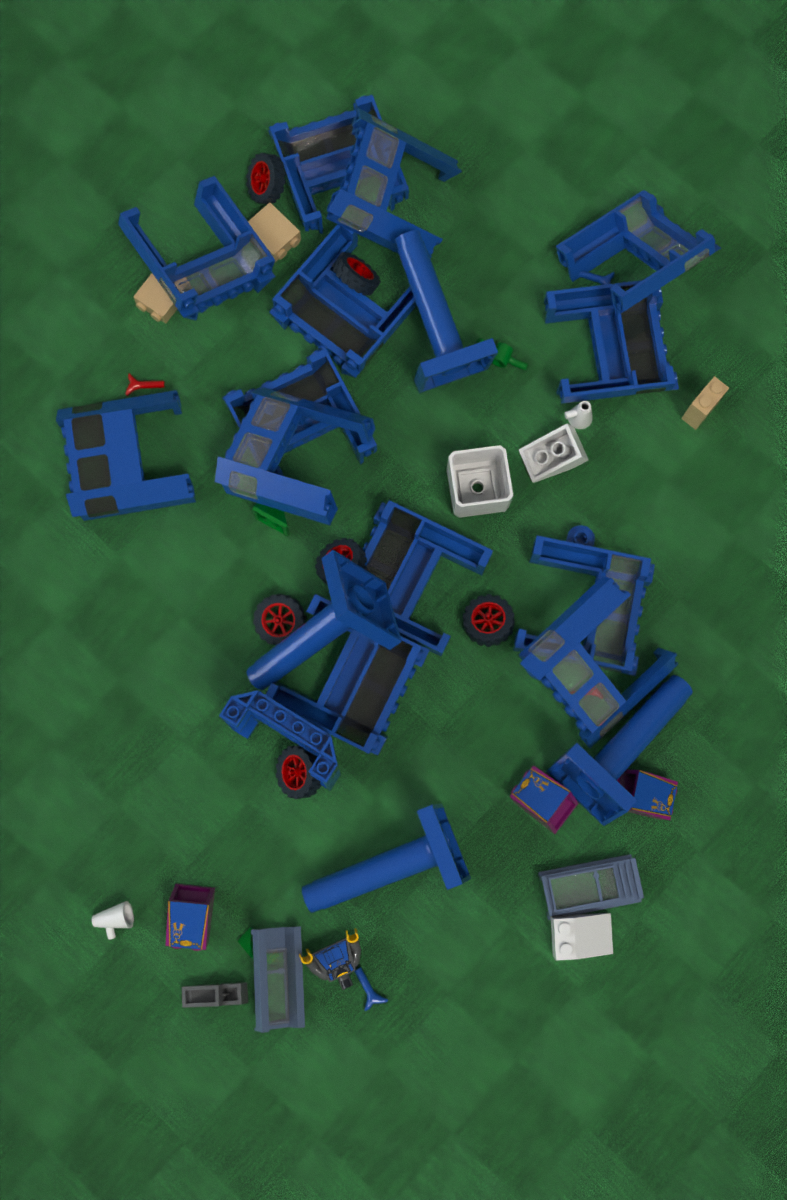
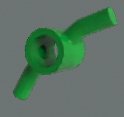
[476,338,528,371]

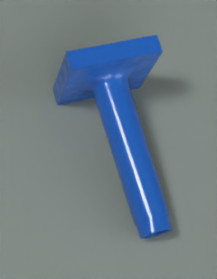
[395,230,498,393]
[247,550,402,690]
[546,675,693,826]
[302,804,471,913]

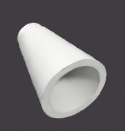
[564,401,593,429]
[92,901,134,940]

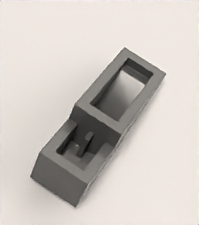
[182,982,248,1008]

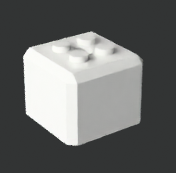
[447,445,513,518]

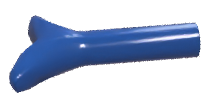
[579,271,615,285]
[354,967,388,1011]

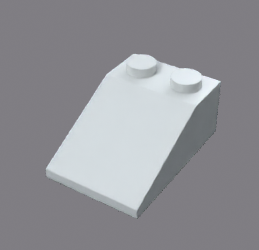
[518,423,589,483]
[550,913,613,960]

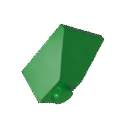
[252,503,290,537]

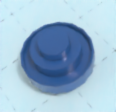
[566,525,595,546]

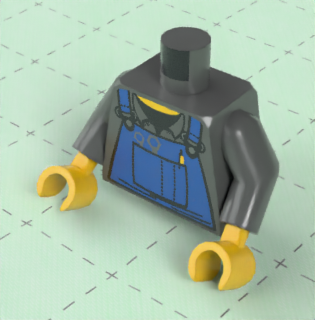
[299,928,361,990]

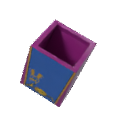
[510,766,579,834]
[617,769,678,821]
[165,884,215,951]

